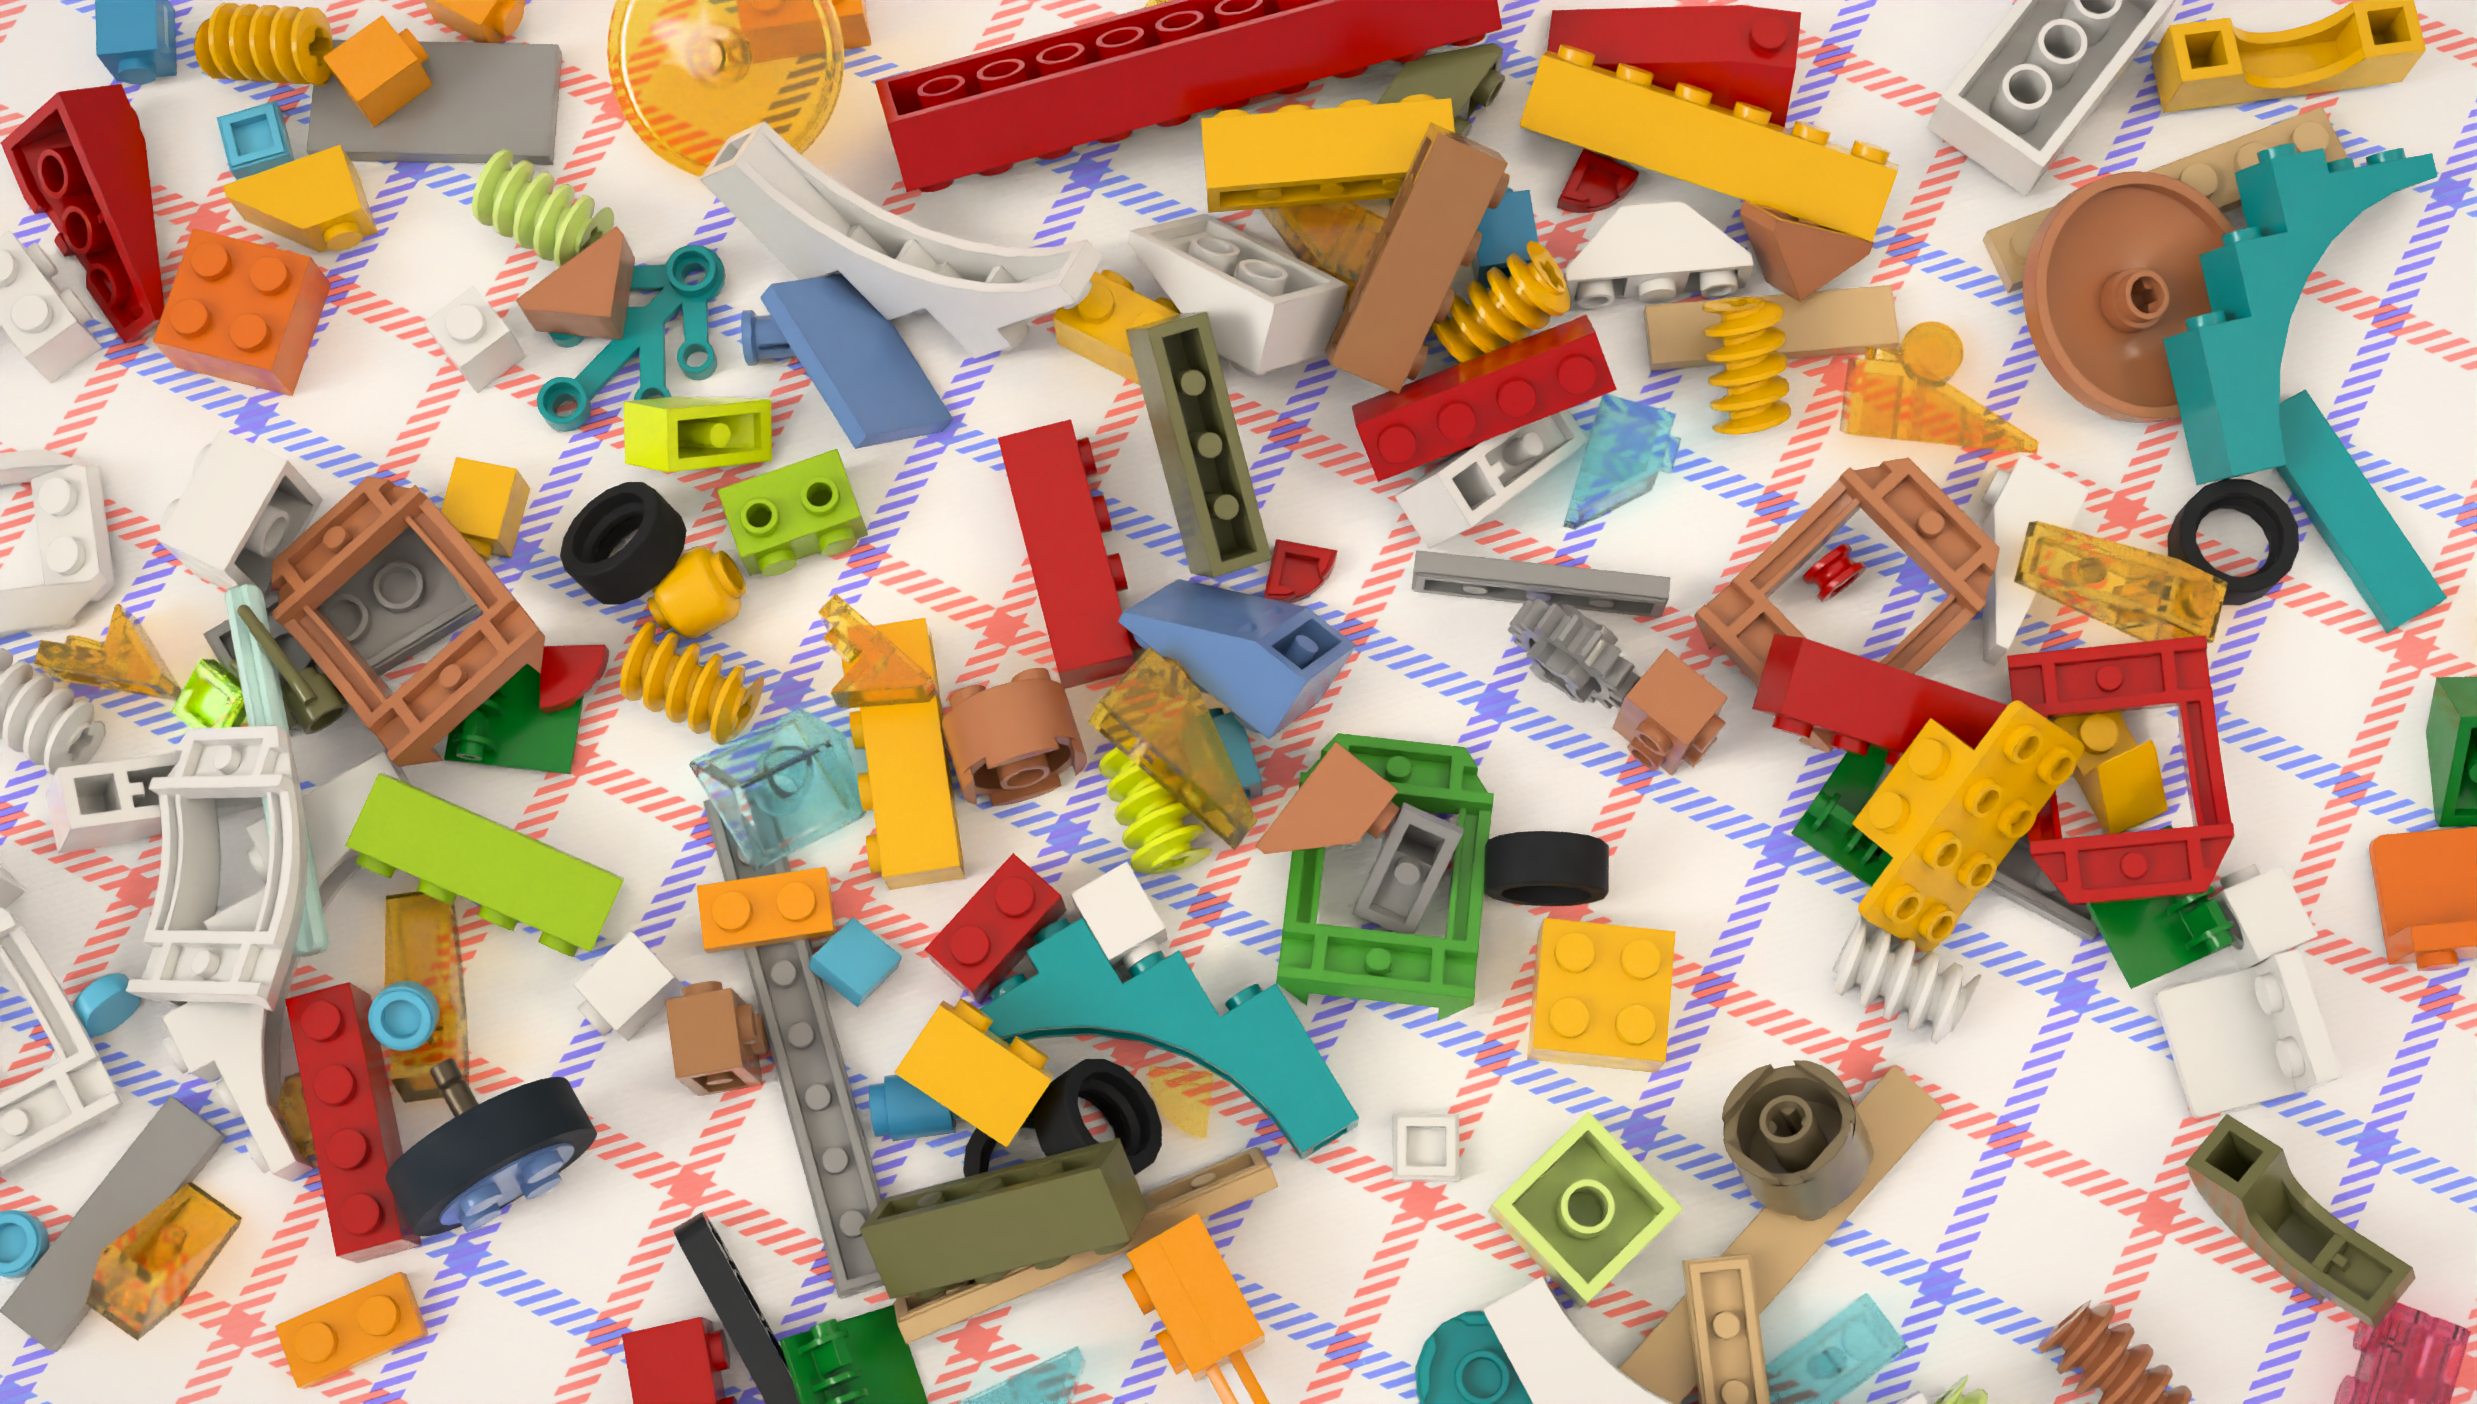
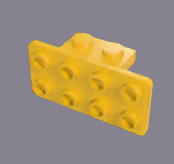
[1852,700,2084,952]

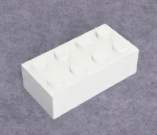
[1926,0,2176,197]

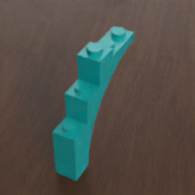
[2163,143,2438,485]
[980,917,1359,1160]

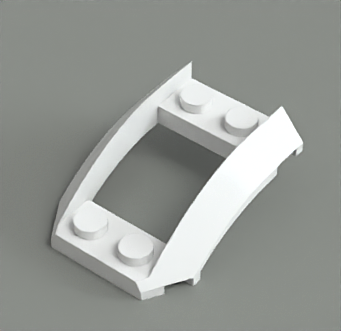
[0,449,115,635]
[126,725,308,1012]
[0,907,123,1173]

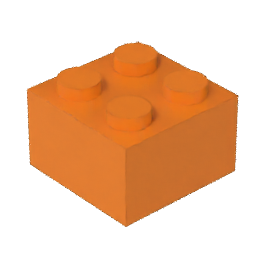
[152,228,332,396]

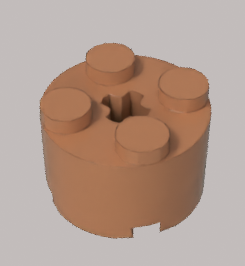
[942,668,1087,806]

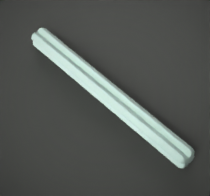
[224,584,329,957]

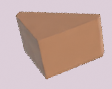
[1739,201,1874,302]
[516,226,636,340]

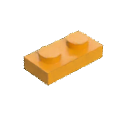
[697,867,836,954]
[275,1272,429,1389]

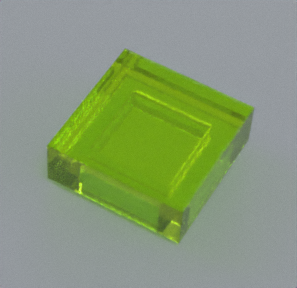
[171,659,246,729]

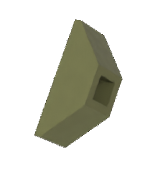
[1376,43,1505,208]

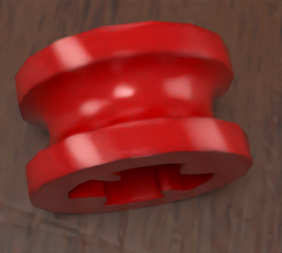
[1802,543,1867,603]

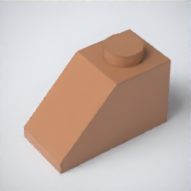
[1255,742,1400,854]

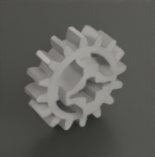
[1508,598,1640,709]

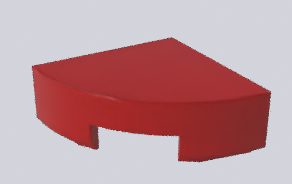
[1557,148,1639,213]
[1264,539,1338,603]
[540,644,609,713]

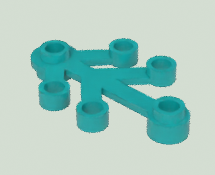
[537,245,726,432]

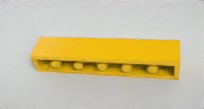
[1519,44,1898,242]

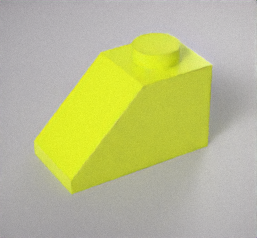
[623,396,772,473]

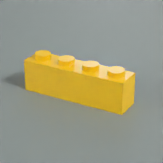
[1201,94,1455,213]
[841,618,966,890]

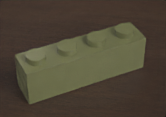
[1126,312,1272,578]
[860,1138,1148,1299]

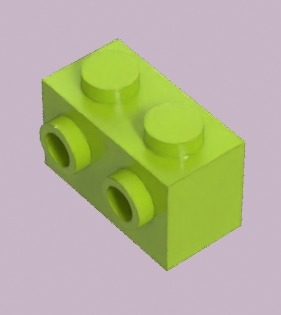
[717,449,868,576]

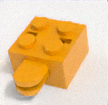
[1122,1213,1270,1404]

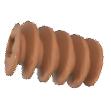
[2037,1300,2192,1404]

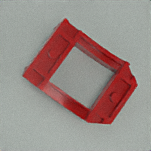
[2007,635,2235,905]

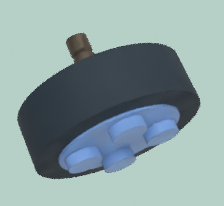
[385,1058,597,1236]

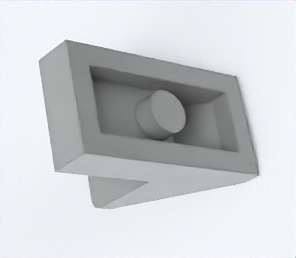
[1352,803,1464,934]

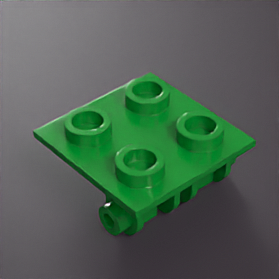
[444,663,584,775]
[1791,746,1893,887]
[2086,825,2234,989]
[779,1305,928,1404]

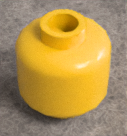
[647,546,747,639]

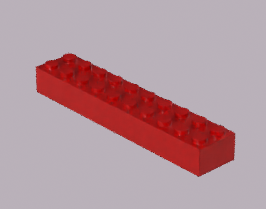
[875,0,1502,192]

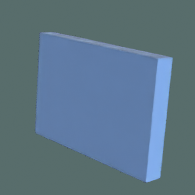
[760,274,953,449]

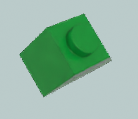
[2426,676,2477,827]

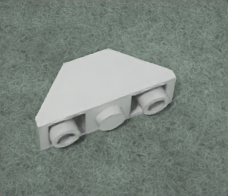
[1564,201,1753,308]

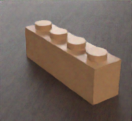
[1325,122,1510,394]

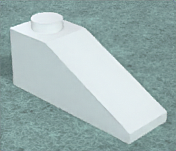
[1394,409,1589,549]
[1981,454,2091,666]
[45,752,263,854]

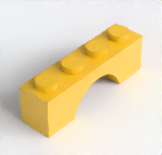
[2151,0,2426,113]

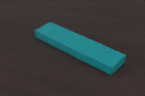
[2275,389,2447,634]

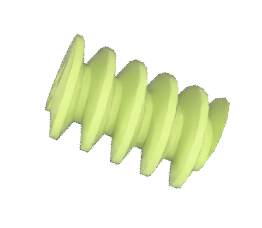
[472,149,614,268]

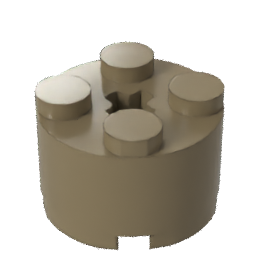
[1722,1060,1874,1221]

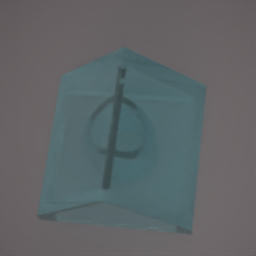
[689,708,866,872]

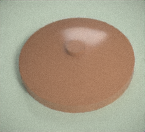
[2023,171,2235,423]

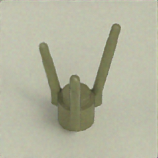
[230,605,349,735]

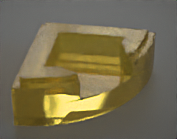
[1149,1066,1214,1141]
[277,1072,316,1158]

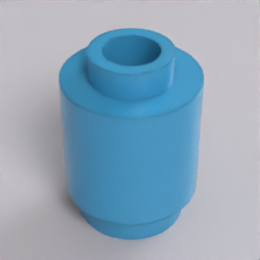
[869,1074,963,1141]

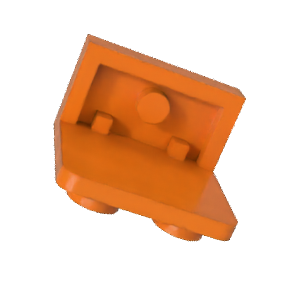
[2369,827,2477,971]

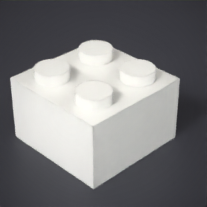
[156,428,323,597]

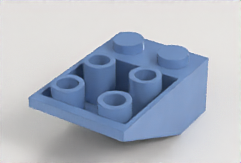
[1118,579,1357,740]

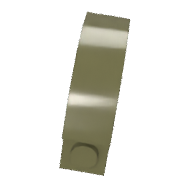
[2185,1114,2416,1329]

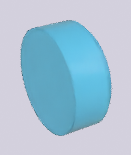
[73,973,142,1036]
[368,981,440,1051]
[0,1210,49,1278]

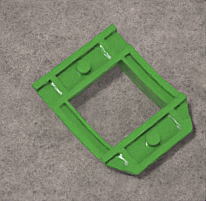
[1276,733,1494,1021]

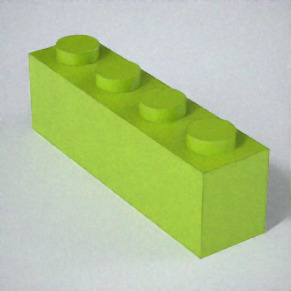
[345,773,624,957]

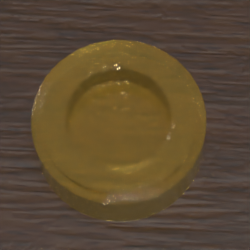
[1897,321,1964,387]

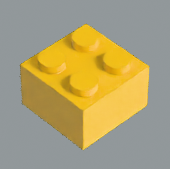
[1527,918,1676,1073]

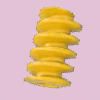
[194,2,334,86]
[1431,241,1571,363]
[1702,297,1791,435]
[620,621,764,745]

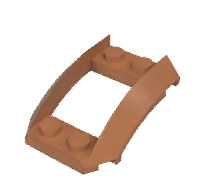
[1694,457,2000,753]
[271,476,545,767]

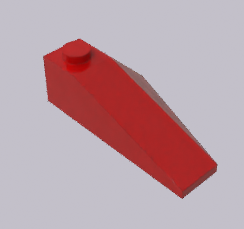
[1547,5,1802,127]
[0,84,164,343]

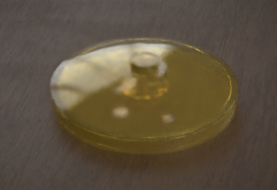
[607,0,844,177]

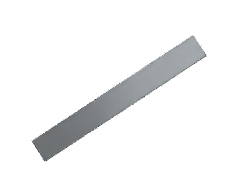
[703,783,884,1299]

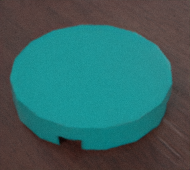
[1415,1311,1533,1404]

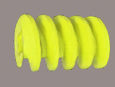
[1099,729,1212,874]

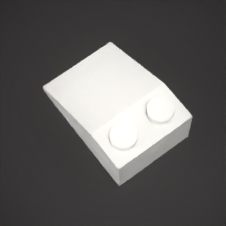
[1127,213,1349,376]

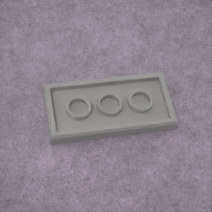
[306,40,562,165]
[203,526,483,730]

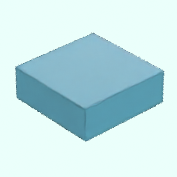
[216,101,294,180]
[808,917,902,1008]

